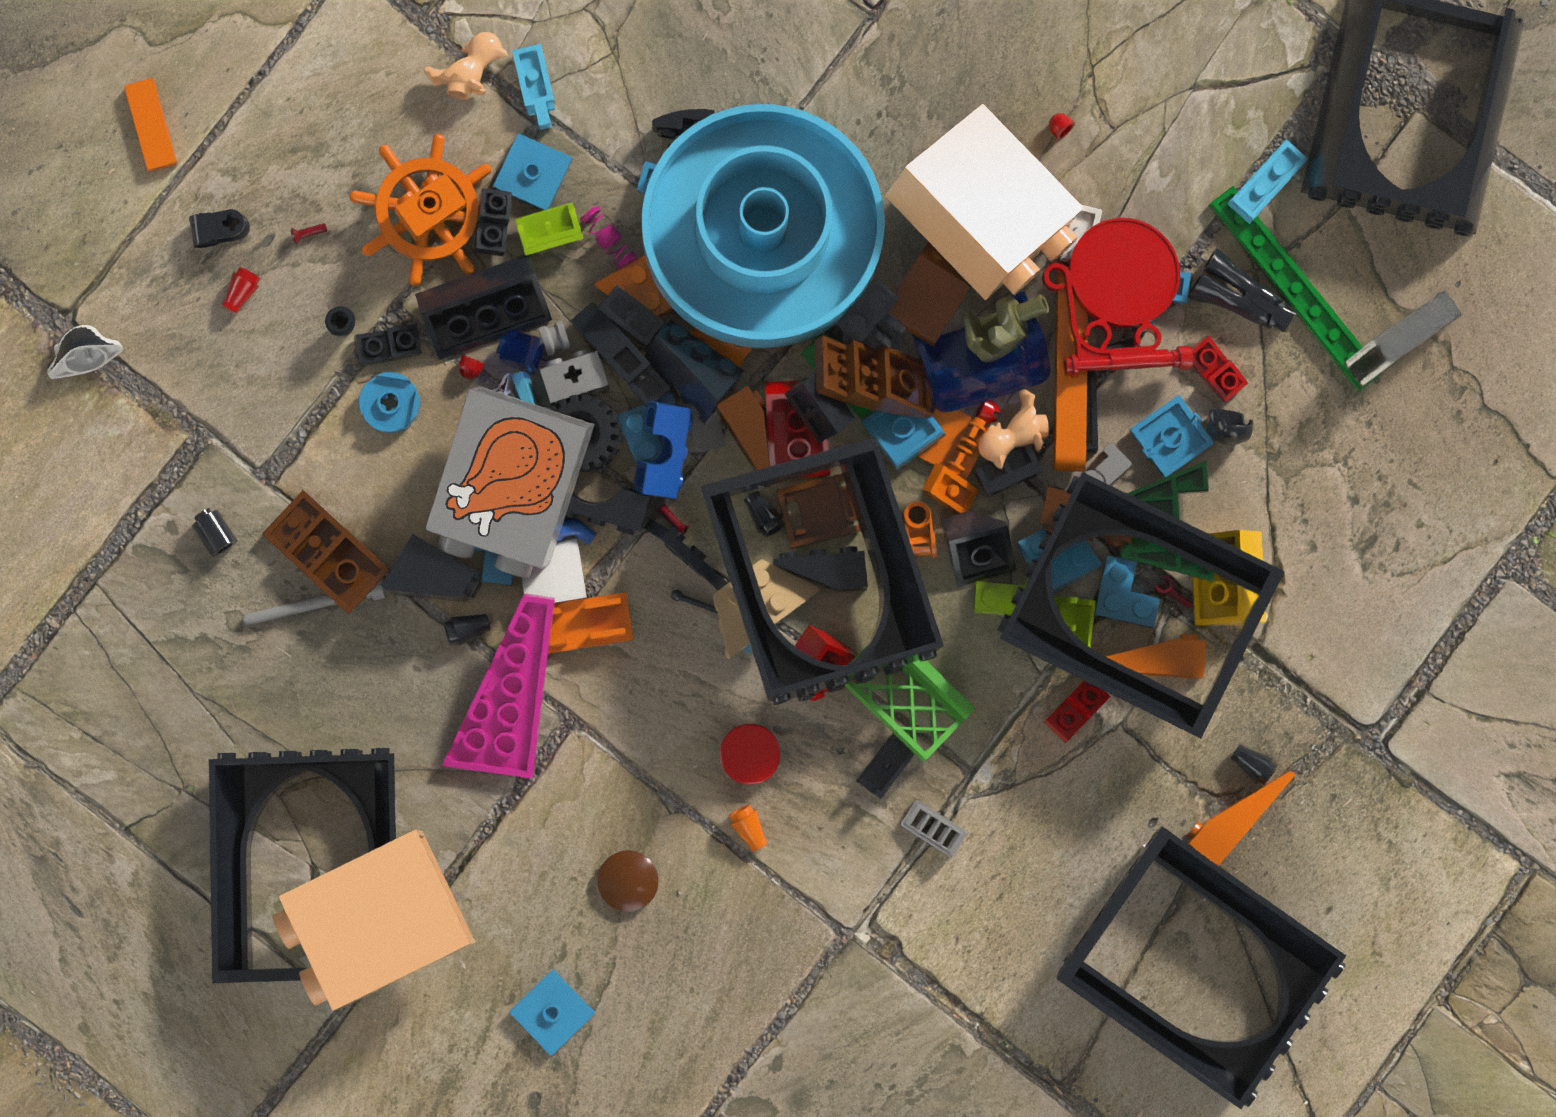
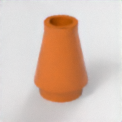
[729,804,768,852]

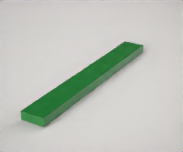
[1208,186,1383,392]

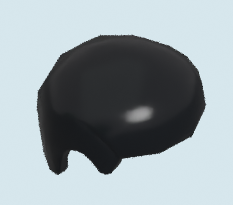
[1207,409,1253,446]

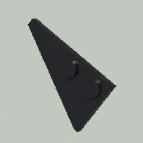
[643,519,728,591]

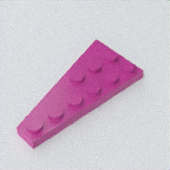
[442,594,555,778]

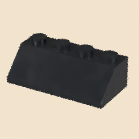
[415,255,552,360]

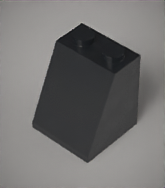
[381,534,482,602]

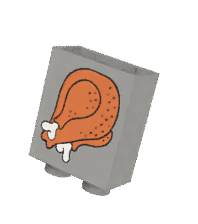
[425,386,595,578]

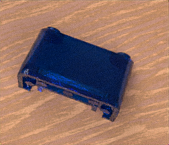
[911,291,1051,412]

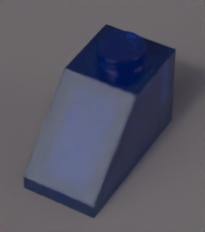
[496,330,545,376]

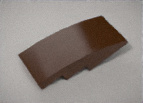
[815,335,932,418]
[262,490,390,614]

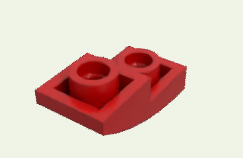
[1191,336,1248,402]
[1043,680,1111,743]

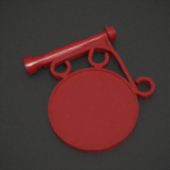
[1042,218,1193,378]

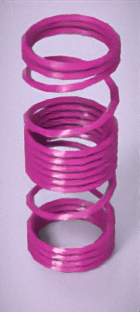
[580,206,638,269]

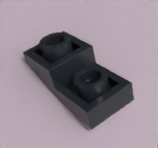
[652,109,715,139]
[474,188,512,257]
[354,324,422,366]

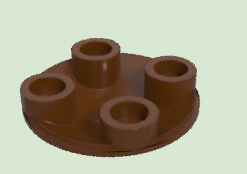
[597,850,659,912]

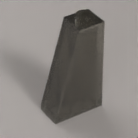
[1344,291,1463,387]

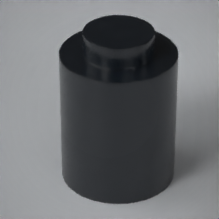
[192,508,238,557]

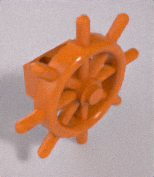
[349,134,491,286]

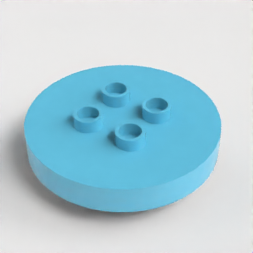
[642,104,885,348]

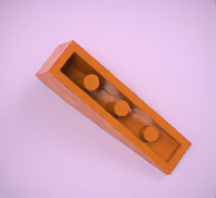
[1106,634,1206,679]
[1186,771,1296,866]

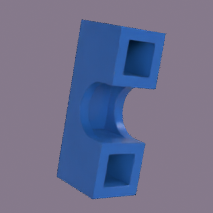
[633,401,693,499]

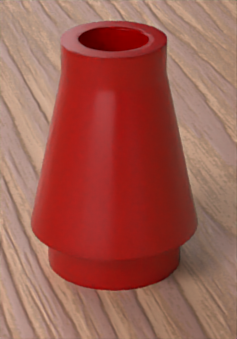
[222,267,261,313]

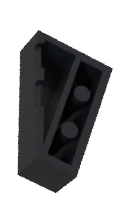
[644,319,744,425]

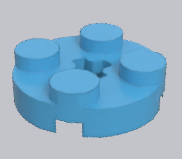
[359,372,421,433]

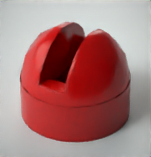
[1049,113,1075,140]
[458,355,484,380]
[975,398,1000,424]

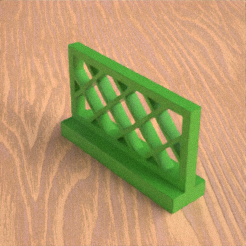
[845,646,976,762]

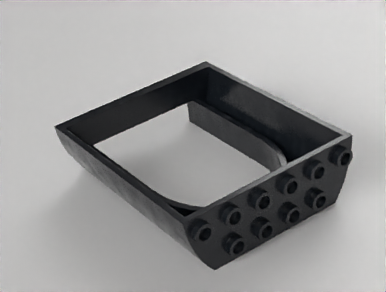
[1301,0,1524,237]
[701,437,944,705]
[997,472,1285,739]
[209,748,396,983]
[1056,826,1346,1109]

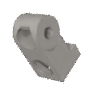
[1085,442,1132,485]

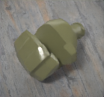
[964,294,1049,363]

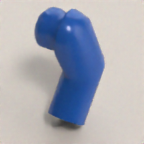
[557,518,597,545]

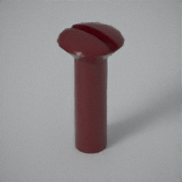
[290,223,327,245]
[658,504,690,535]

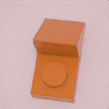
[922,463,979,514]

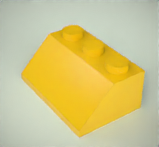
[1193,530,1266,626]

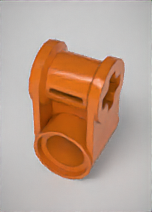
[903,501,937,558]

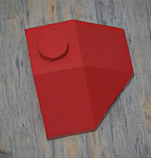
[795,625,859,701]

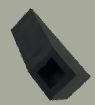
[773,546,868,592]

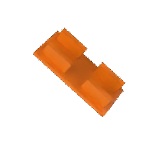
[548,592,634,654]

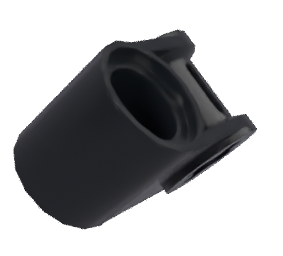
[189,209,250,248]

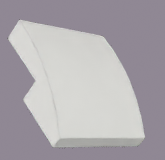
[522,539,587,603]

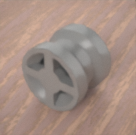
[539,320,571,356]

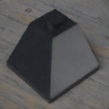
[941,511,1016,587]

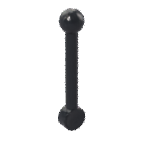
[671,590,718,614]

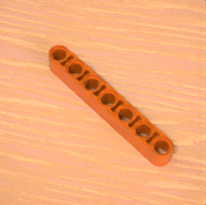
[1054,267,1088,472]

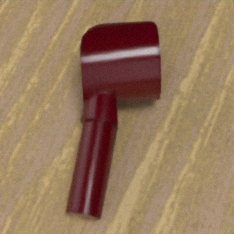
[1155,575,1193,609]

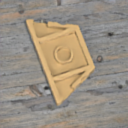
[713,559,820,660]

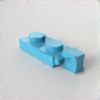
[512,44,555,130]

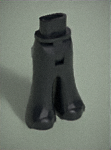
[1187,248,1296,332]

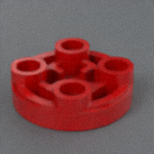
[720,724,781,785]

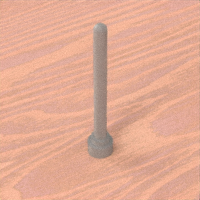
[242,579,387,626]

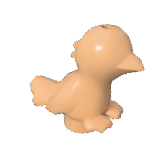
[424,32,508,100]
[978,389,1049,469]

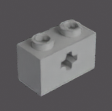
[540,349,610,407]

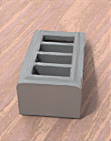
[900,800,968,858]

